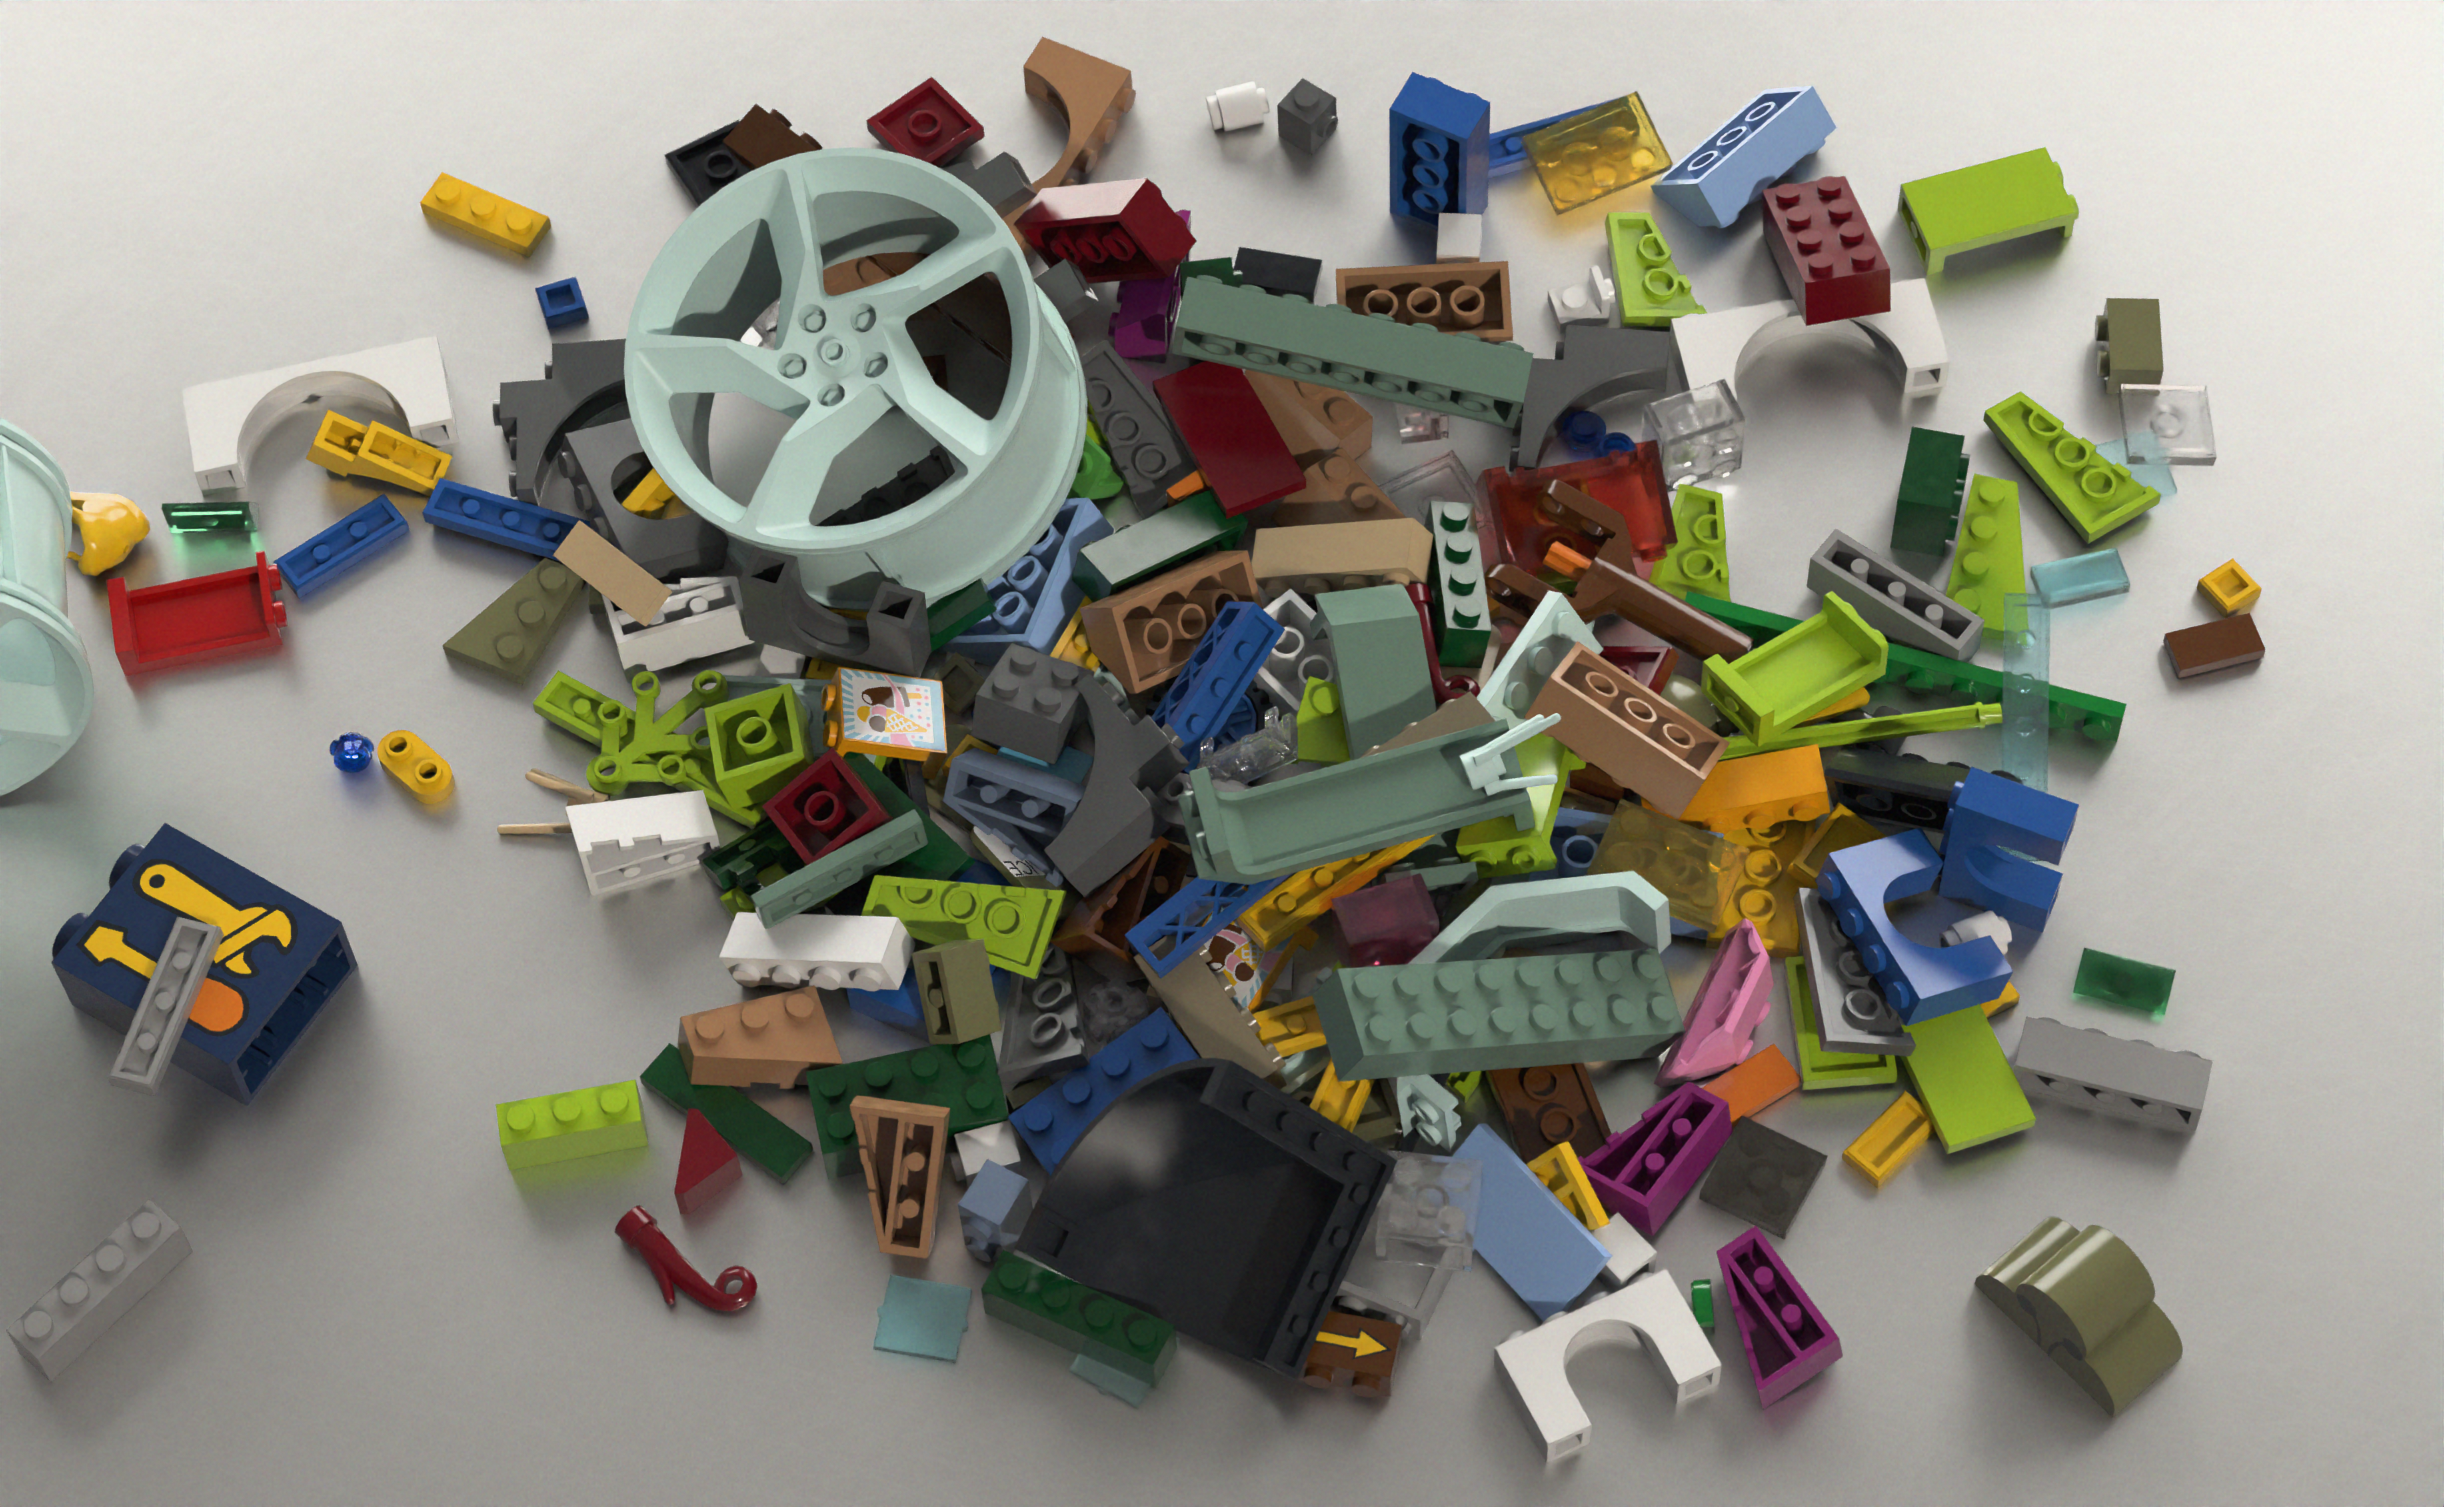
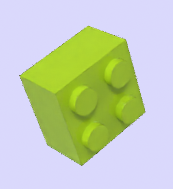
[704,683,815,810]

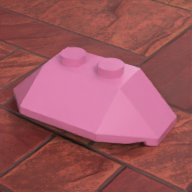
[1654,918,1774,1088]

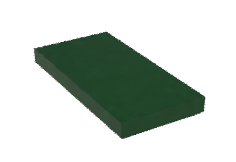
[844,752,975,888]

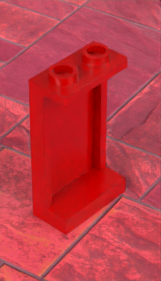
[106,551,288,676]

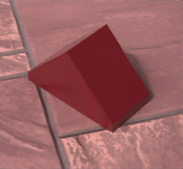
[674,1108,743,1214]

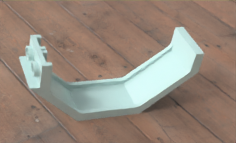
[1397,871,1671,1154]

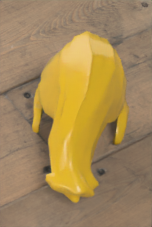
[66,491,150,576]

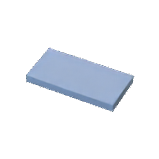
[1423,1123,1612,1322]

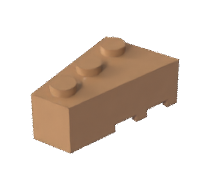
[678,985,843,1089]
[850,1095,950,1259]

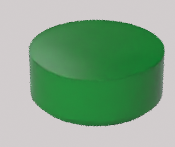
[1691,1279,1715,1328]

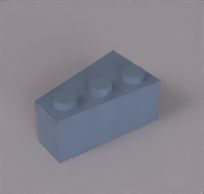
[943,748,1087,887]

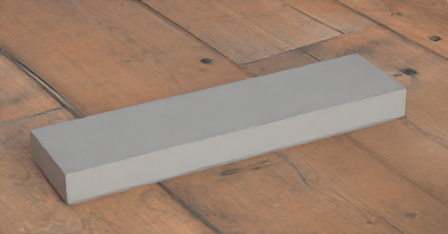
[108,917,224,1096]

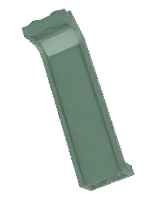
[1310,584,1478,905]
[1177,718,1535,885]

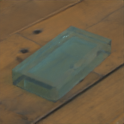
[2030,548,2130,611]

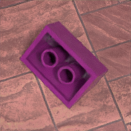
[1108,209,1191,364]

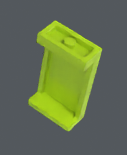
[1897,147,2079,275]
[1701,591,1889,747]
[1455,733,1586,879]

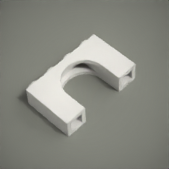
[1494,1269,1722,1463]

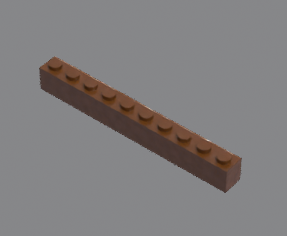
[723,104,1080,367]

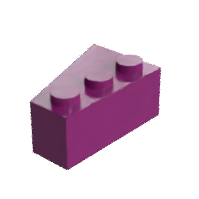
[1577,1082,1733,1236]
[1716,1225,1843,1410]

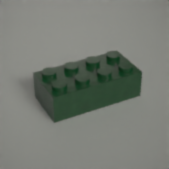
[806,1034,1009,1179]

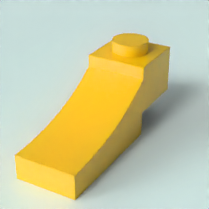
[306,409,452,497]

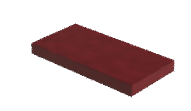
[1153,361,1306,519]

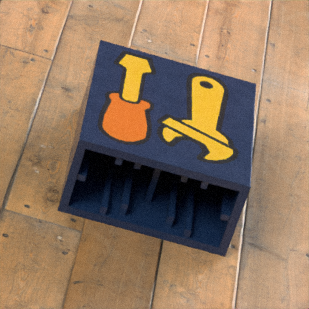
[51,823,358,1106]

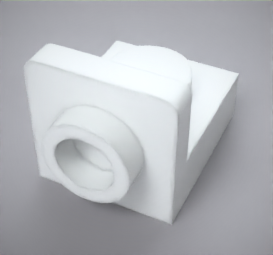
[1547,265,1616,334]

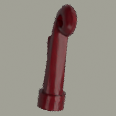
[1405,583,1480,705]
[615,1205,757,1311]

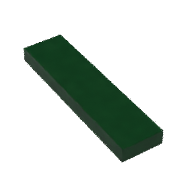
[639,1043,813,1184]

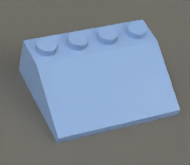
[935,498,1114,667]

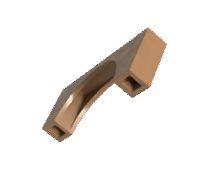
[1002,37,1136,267]

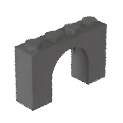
[961,151,1099,323]
[558,418,729,584]
[739,546,931,678]

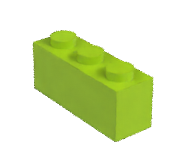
[496,1079,649,1171]

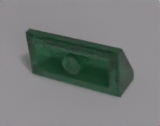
[161,501,259,533]
[2073,947,2176,1015]

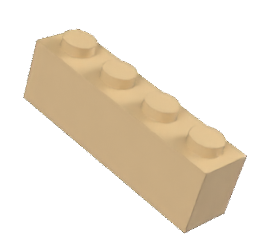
[1251,518,1433,598]

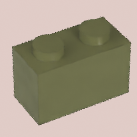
[2095,298,2164,395]
[911,939,1002,1045]

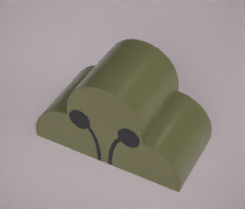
[1975,1217,2183,1417]

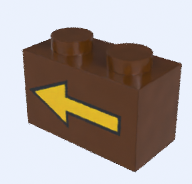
[1298,1311,1402,1398]

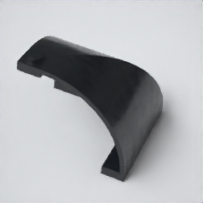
[1015,1058,1398,1381]

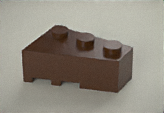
[1050,836,1191,984]

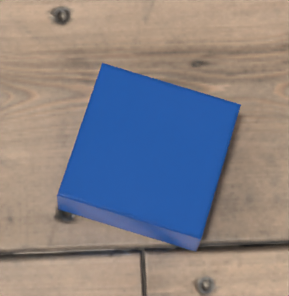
[535,276,589,329]

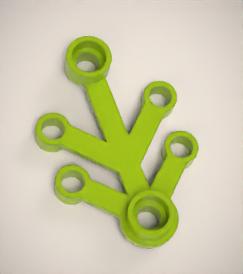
[586,670,730,796]

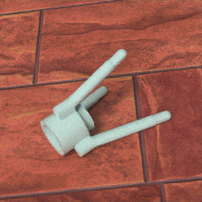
[1459,713,1561,796]

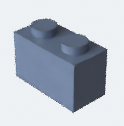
[958,1159,1033,1262]

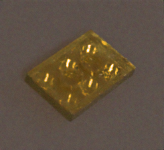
[1521,91,1673,216]
[1586,799,1750,934]

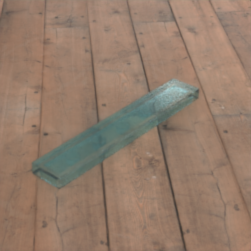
[1999,593,2050,861]

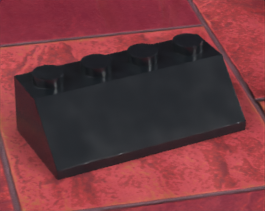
[1824,745,2023,834]

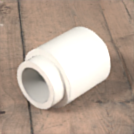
[1206,82,1270,132]
[1939,910,2012,954]

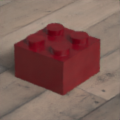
[762,747,894,865]

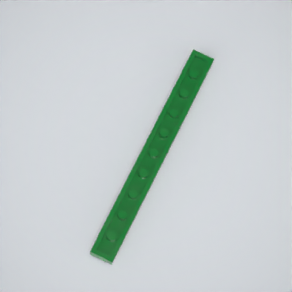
[1685,591,2127,742]

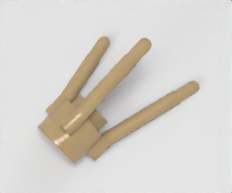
[497,768,610,834]

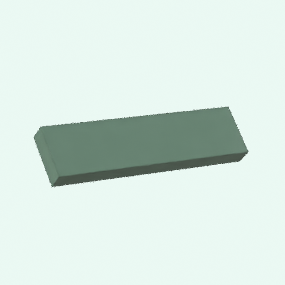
[751,809,928,930]

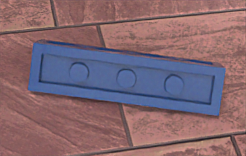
[1151,601,1285,775]
[1124,874,1291,979]

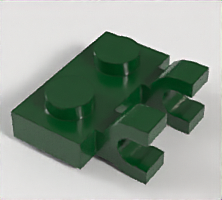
[701,818,805,904]

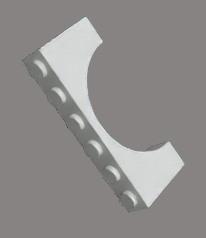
[1669,278,1950,428]
[181,335,459,496]

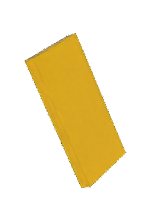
[1706,819,1816,958]

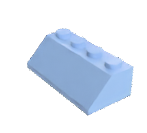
[1651,86,1837,228]

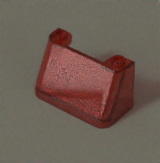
[1475,439,1678,578]

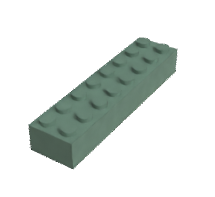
[1172,275,1534,429]
[1312,948,1686,1081]

